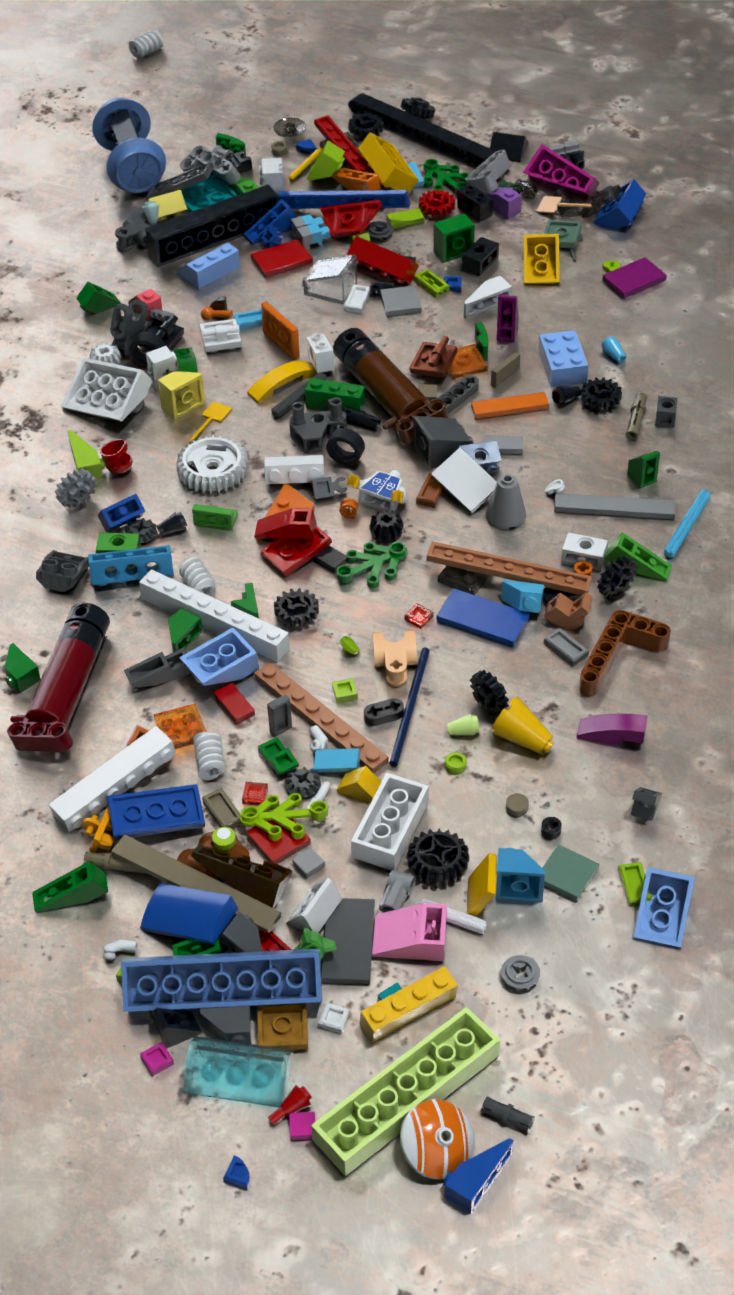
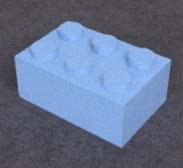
[538,330,588,387]

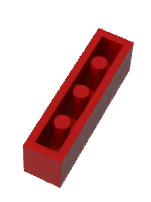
[346,236,419,284]

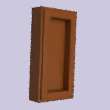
[416,473,444,508]

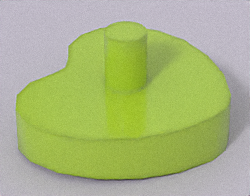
[602,260,621,272]
[340,636,360,655]

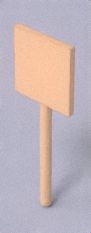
[537,196,591,213]

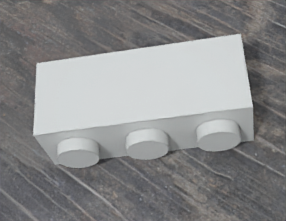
[265,455,324,484]

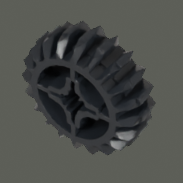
[407,828,470,887]

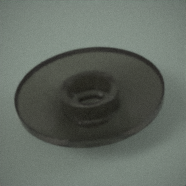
[274,117,306,138]

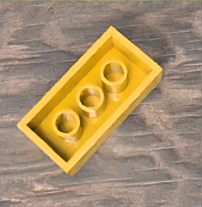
[358,132,419,194]

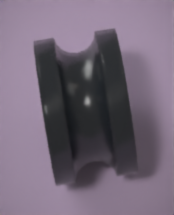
[541,817,562,840]

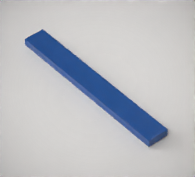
[278,190,410,209]

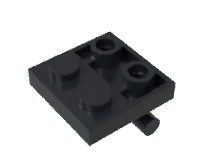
[138,315,184,350]

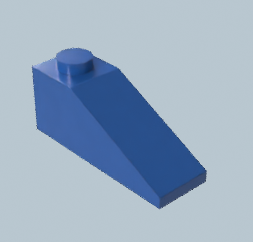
[244,199,298,244]
[443,1138,514,1213]

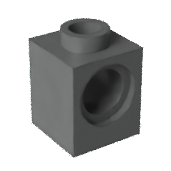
[655,396,677,427]

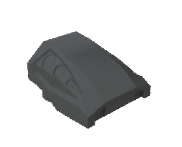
[36,550,89,592]

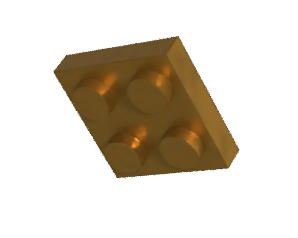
[257,1003,308,1052]

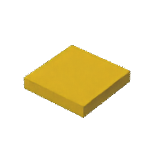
[467,853,497,917]

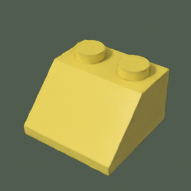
[143,190,187,223]
[158,371,205,419]

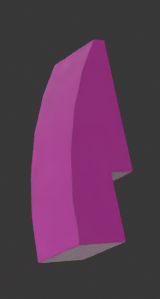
[577,713,648,745]

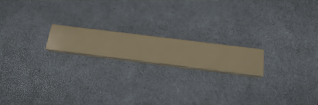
[111,834,281,934]

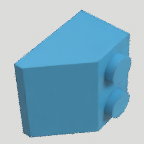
[496,848,545,902]

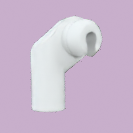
[309,725,328,753]
[103,939,138,960]

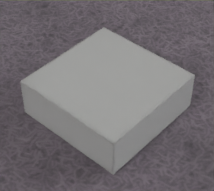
[292,847,325,878]

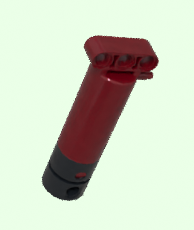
[7,602,110,752]

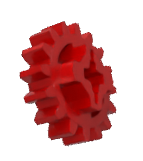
[419,189,456,218]

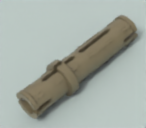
[626,393,647,440]
[83,852,148,874]

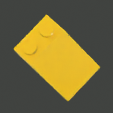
[524,234,560,285]

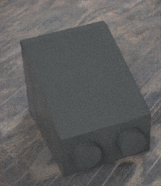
[413,416,474,470]

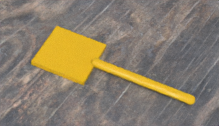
[189,401,232,444]

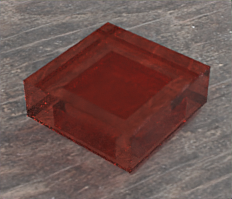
[404,603,434,629]
[242,782,268,805]

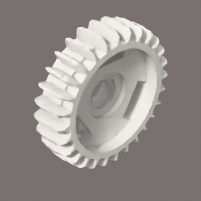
[176,435,248,494]

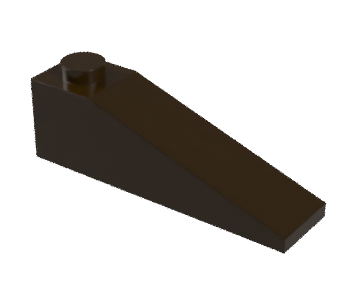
[191,845,293,908]

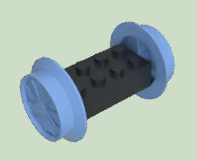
[92,98,166,193]

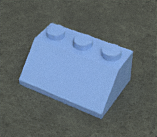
[177,243,240,289]

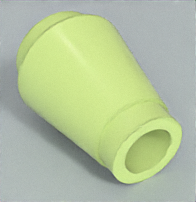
[447,714,480,736]

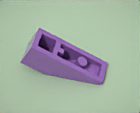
[487,187,522,219]

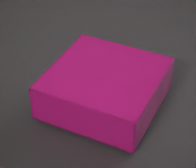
[140,1041,174,1076]
[289,1111,315,1141]

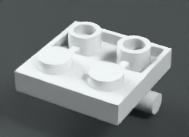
[200,319,242,352]

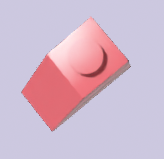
[128,289,163,321]

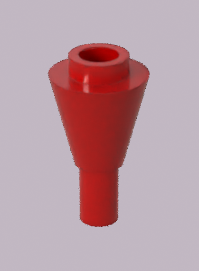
[268,1085,312,1125]

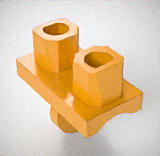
[81,806,114,852]

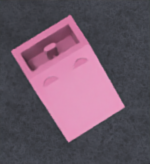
[372,903,447,961]

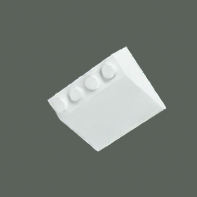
[61,358,153,422]

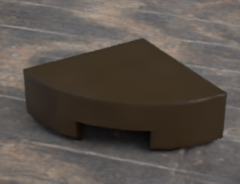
[210,297,227,310]

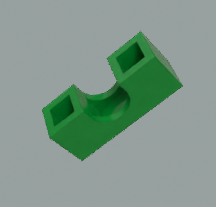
[305,378,365,411]

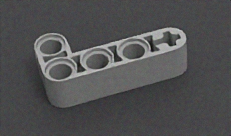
[180,145,241,185]
[465,150,511,194]

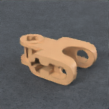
[373,630,417,687]

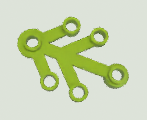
[239,793,328,841]

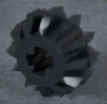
[369,510,404,542]

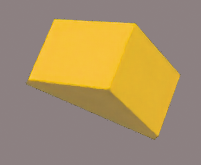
[337,766,382,803]

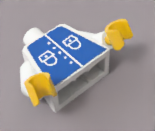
[346,470,407,512]

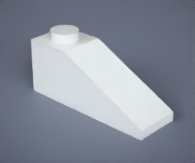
[464,275,512,318]

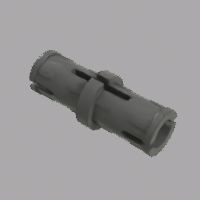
[481,1096,535,1132]

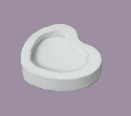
[545,479,565,495]

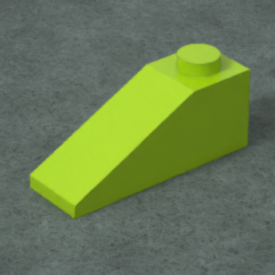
[67,430,105,479]

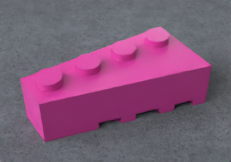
[523,144,600,198]

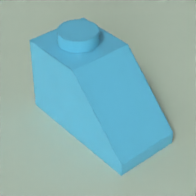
[501,579,544,613]

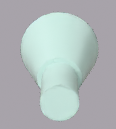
[142,201,159,225]

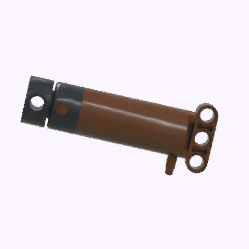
[333,328,448,444]

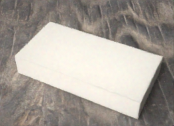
[344,284,370,314]

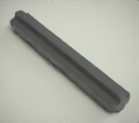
[271,372,327,418]

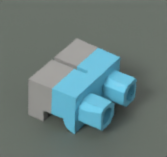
[291,214,330,250]

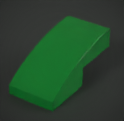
[475,322,488,361]
[258,737,299,775]

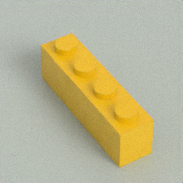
[359,966,458,1044]

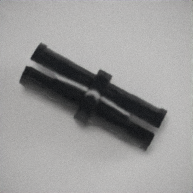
[343,406,381,430]

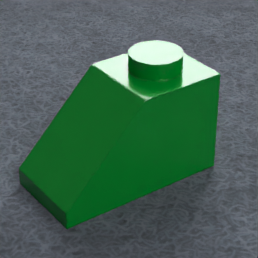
[76,281,121,314]
[627,451,660,489]
[168,608,203,652]
[4,643,41,693]

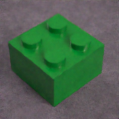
[433,213,475,263]

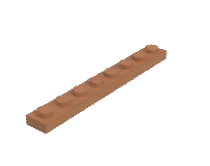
[426,541,592,595]
[254,662,389,773]

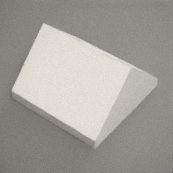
[287,878,342,933]

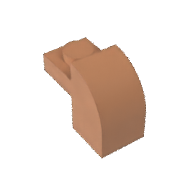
[544,592,592,629]

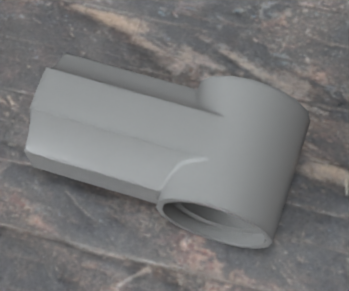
[379,870,416,913]

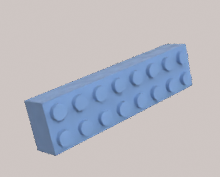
[121,948,322,1012]

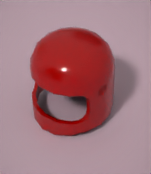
[100,439,133,474]

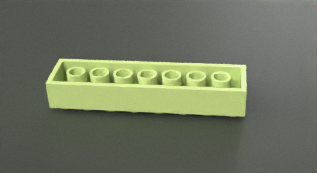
[311,1007,500,1176]

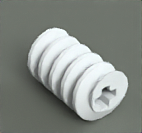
[129,30,163,58]
[179,557,216,597]
[193,732,226,781]

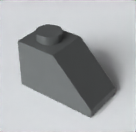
[219,912,262,953]
[200,1006,252,1047]

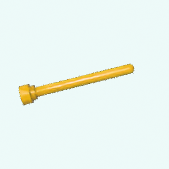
[288,140,327,181]

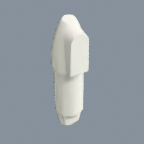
[308,781,331,809]

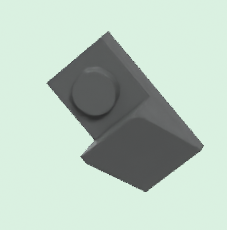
[631,787,662,821]

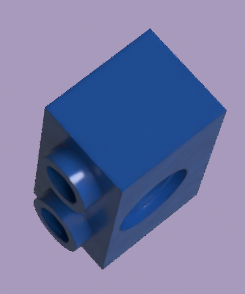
[98,494,145,533]

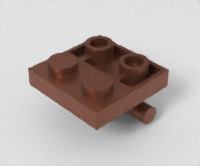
[409,336,458,378]

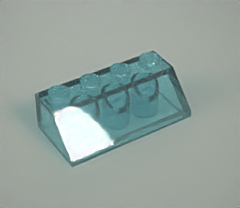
[183,1036,293,1107]

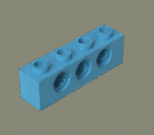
[88,545,174,586]

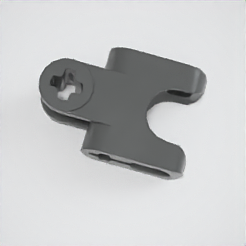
[115,212,152,251]
[110,300,147,357]

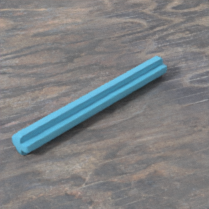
[664,489,711,558]

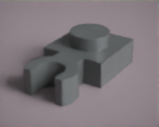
[311,476,347,500]

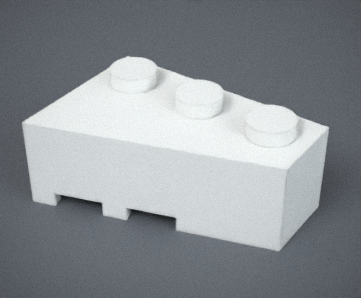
[259,158,284,201]

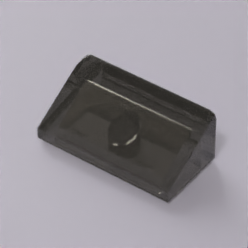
[553,189,581,218]

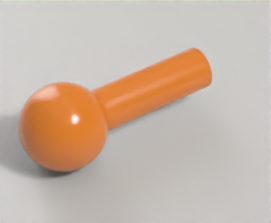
[201,306,233,319]

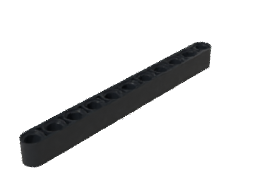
[348,93,495,167]

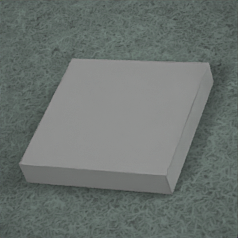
[380,285,422,317]

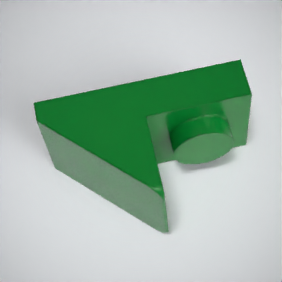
[231,583,259,619]

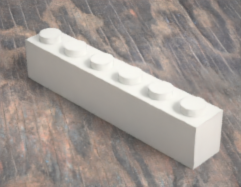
[49,726,176,833]

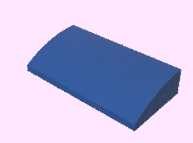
[140,883,239,944]

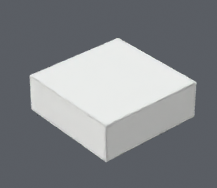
[318,1003,350,1034]

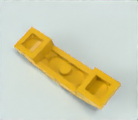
[247,360,317,404]

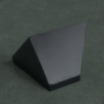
[149,1008,202,1049]

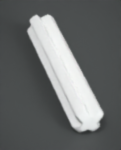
[420,899,487,934]

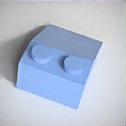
[179,628,259,686]
[633,867,695,948]

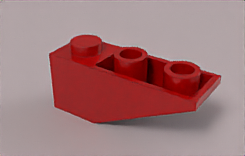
[254,508,317,539]

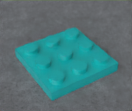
[181,175,237,212]

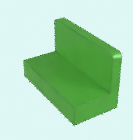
[192,504,238,529]

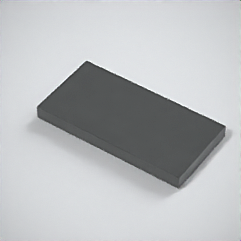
[146,162,214,200]
[321,898,375,985]

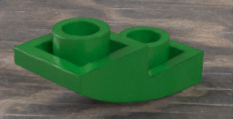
[216,133,246,154]

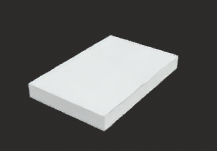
[431,448,497,514]

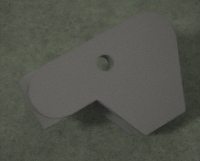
[289,398,348,453]

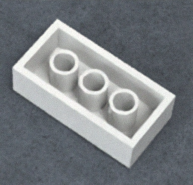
[351,773,429,871]

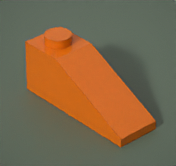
[332,168,382,191]

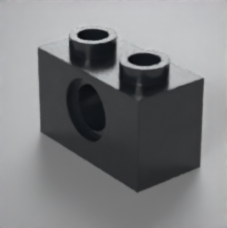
[457,184,493,222]
[461,237,499,276]

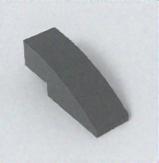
[124,648,192,687]

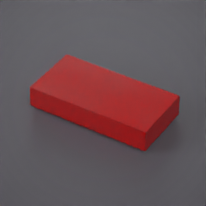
[214,683,255,724]

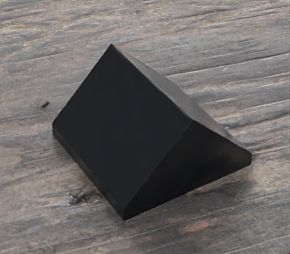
[490,132,528,162]

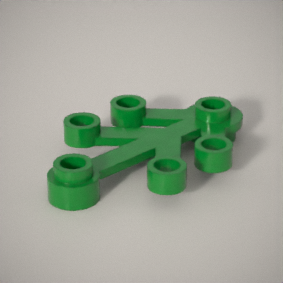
[423,159,470,194]
[337,542,408,588]

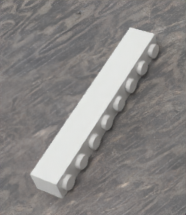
[139,569,290,663]

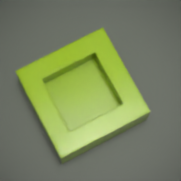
[332,678,358,703]

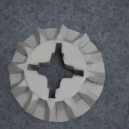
[149,308,175,321]
[501,955,540,991]

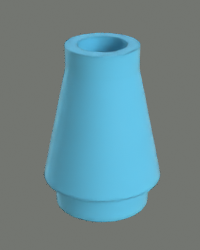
[601,336,627,363]

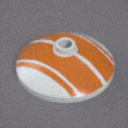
[400,1099,475,1180]

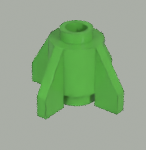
[293,928,337,975]

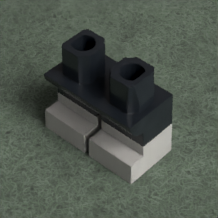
[548,141,585,169]

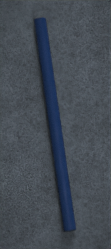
[389,647,430,767]

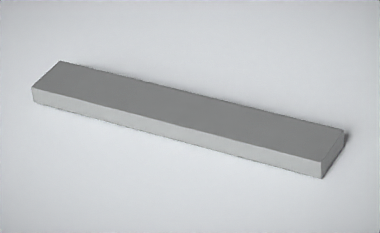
[554,493,675,519]

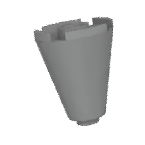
[486,474,526,530]

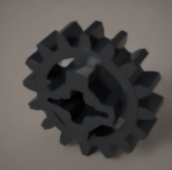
[400,97,436,119]
[348,112,384,138]
[581,377,622,411]
[597,556,638,598]
[274,588,319,628]
[470,670,509,716]

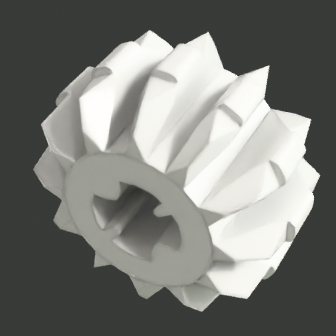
[89,343,121,365]

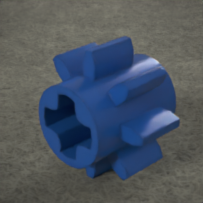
[261,226,284,247]

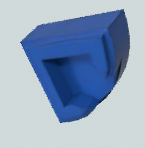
[296,139,317,154]
[444,276,461,292]
[223,1155,250,1190]

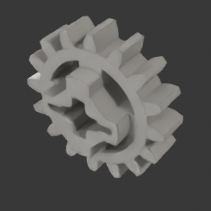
[55,468,97,509]

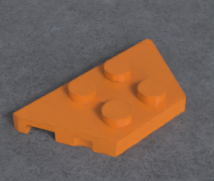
[256,484,315,539]

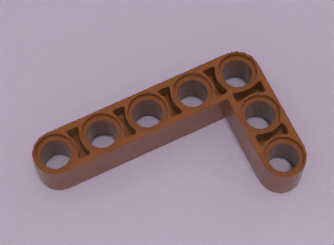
[579,610,671,696]

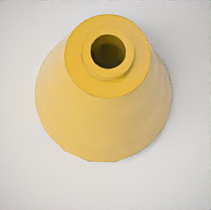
[491,697,554,754]

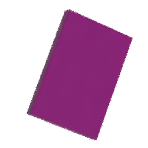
[602,257,667,298]

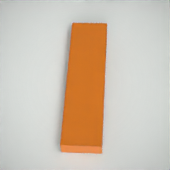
[471,392,549,419]

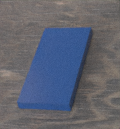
[436,588,530,646]
[107,784,205,840]

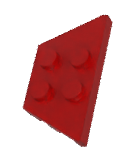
[320,200,382,238]

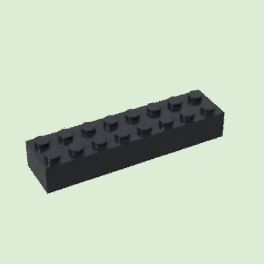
[145,185,278,267]

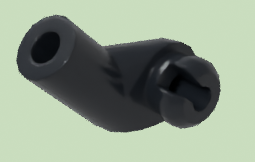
[370,281,395,295]

